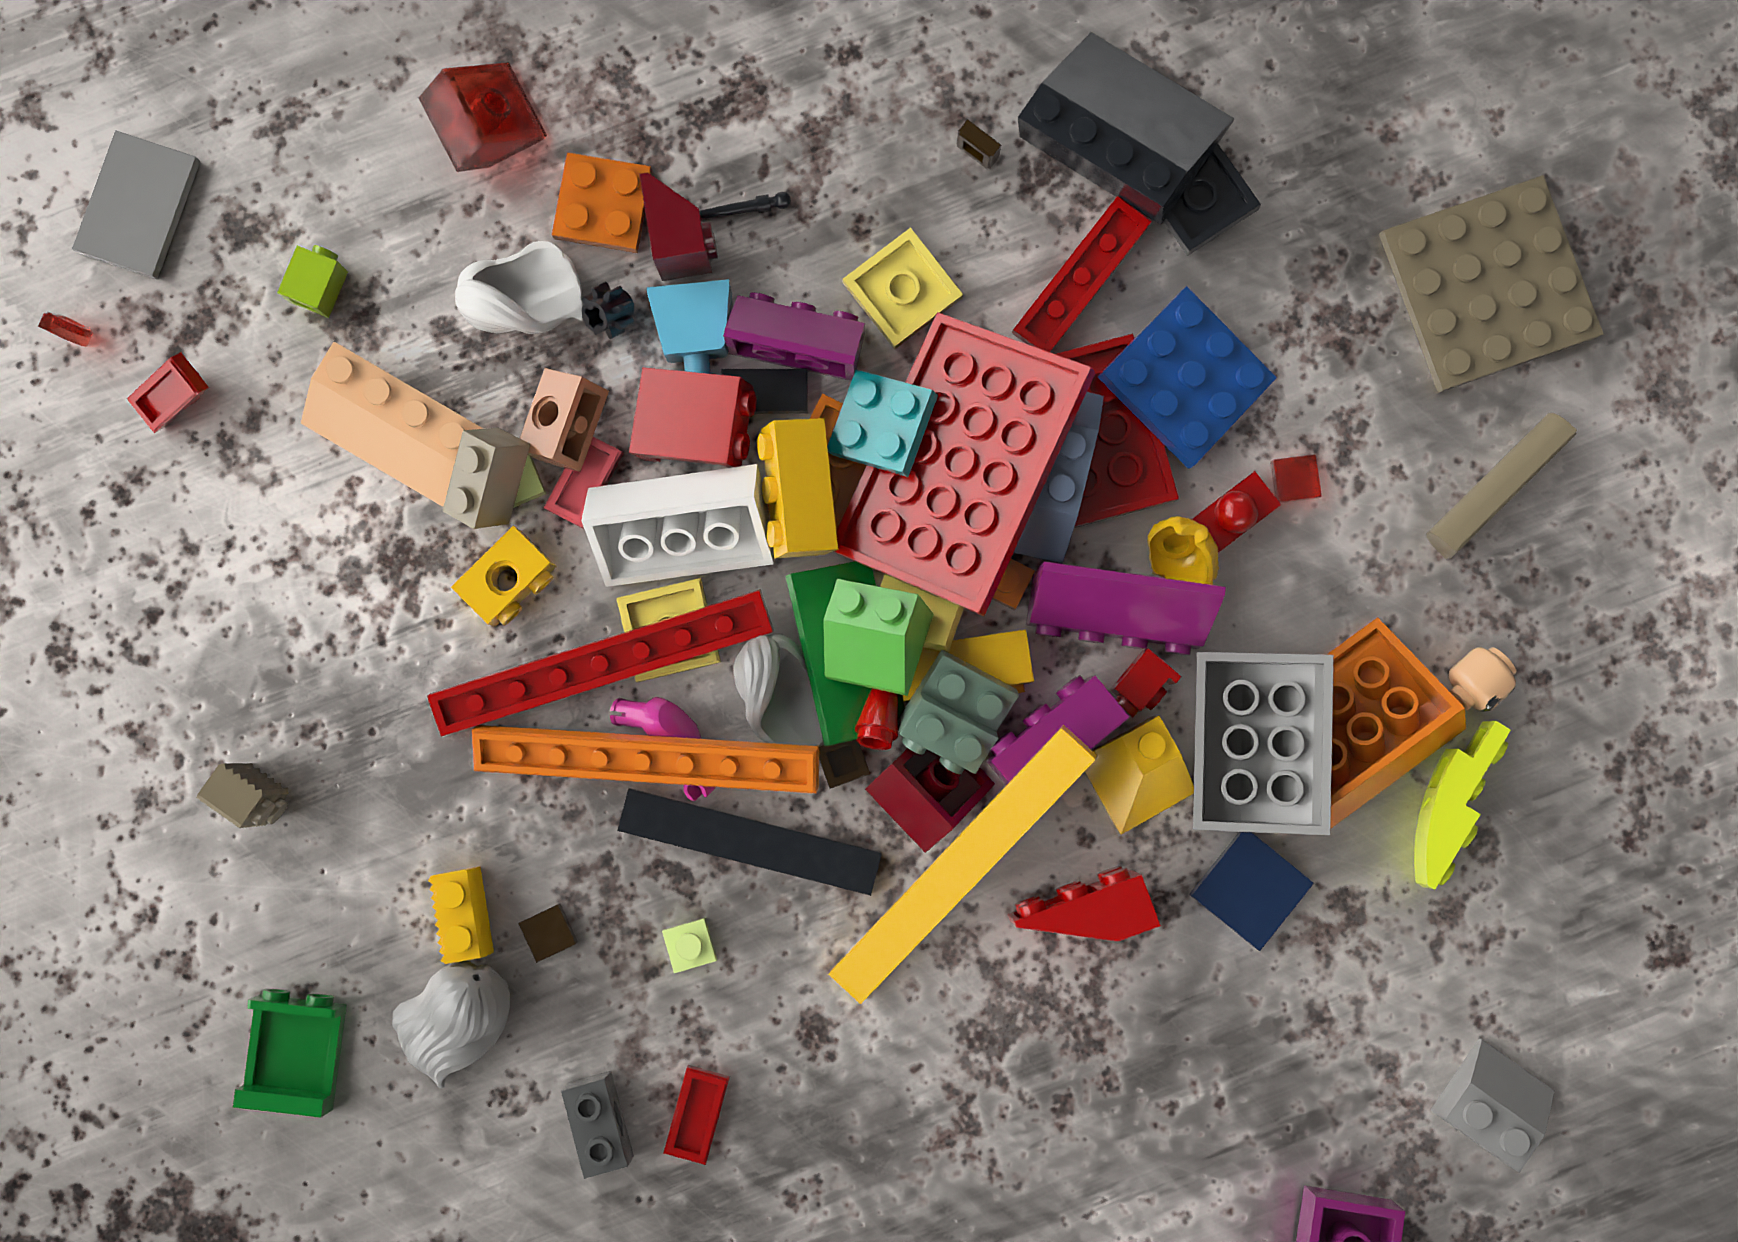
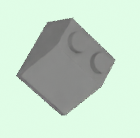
[1431,1038,1555,1173]

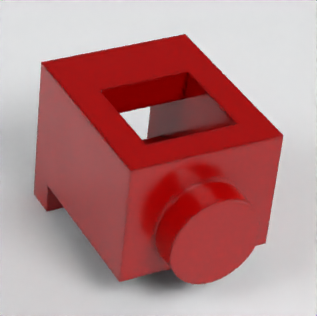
[1109,648,1182,718]

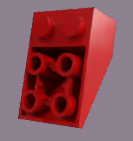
[1008,865,1161,942]

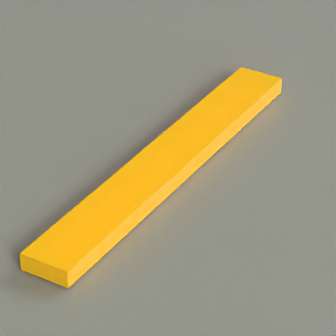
[828,725,1098,1004]

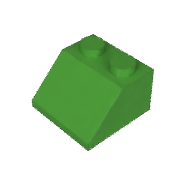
[824,579,934,696]

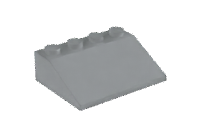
[1193,652,1334,835]

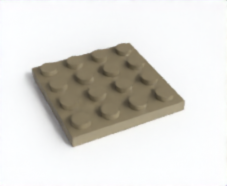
[1379,175,1604,393]

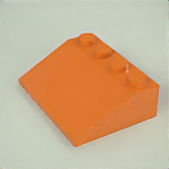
[1327,617,1466,829]

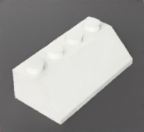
[581,464,774,587]

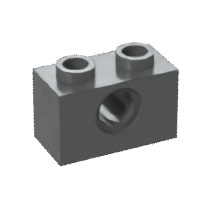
[561,1071,634,1179]

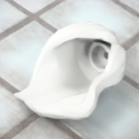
[455,241,583,334]

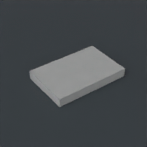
[72,130,200,279]

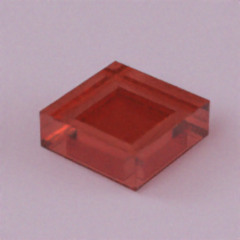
[1270,454,1322,503]

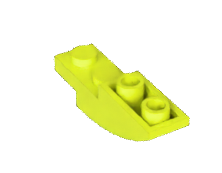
[1414,721,1511,890]

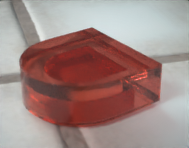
[38,312,93,347]

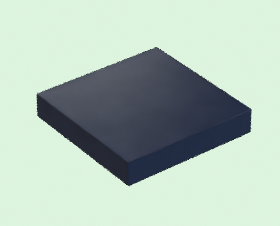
[1189,832,1314,951]

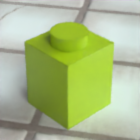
[277,245,348,318]

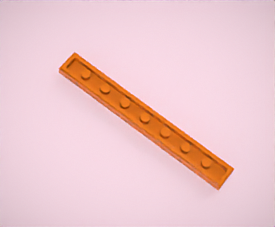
[472,725,819,794]

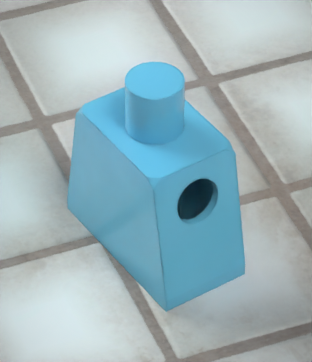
[647,279,732,374]

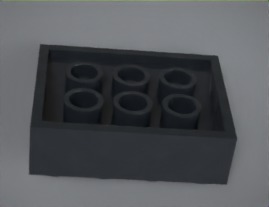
[1018,32,1234,225]

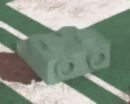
[898,649,1019,774]

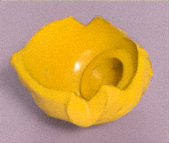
[1147,516,1219,585]

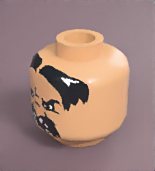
[1449,647,1517,712]

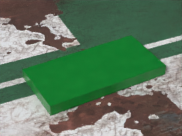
[785,561,905,747]

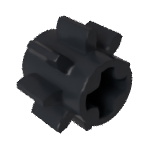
[581,282,635,339]

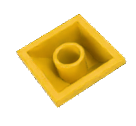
[1084,715,1194,835]

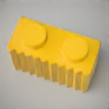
[428,866,494,964]

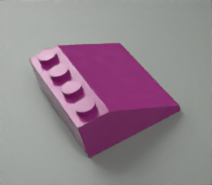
[1026,562,1226,655]

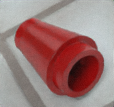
[855,688,898,750]

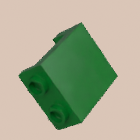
[233,989,347,1118]

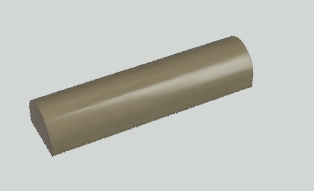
[1426,413,1577,560]

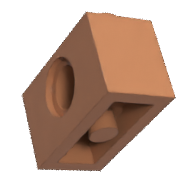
[520,368,609,472]

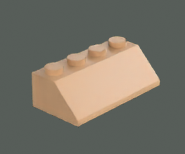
[301,342,483,506]

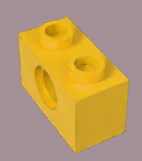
[451,525,557,627]

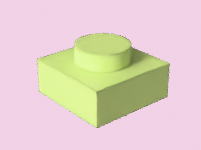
[662,917,717,973]

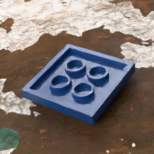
[1098,286,1277,469]

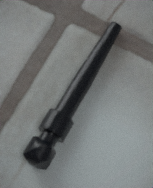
[700,192,791,219]

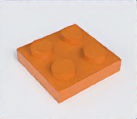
[552,152,653,253]

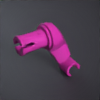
[610,697,715,801]

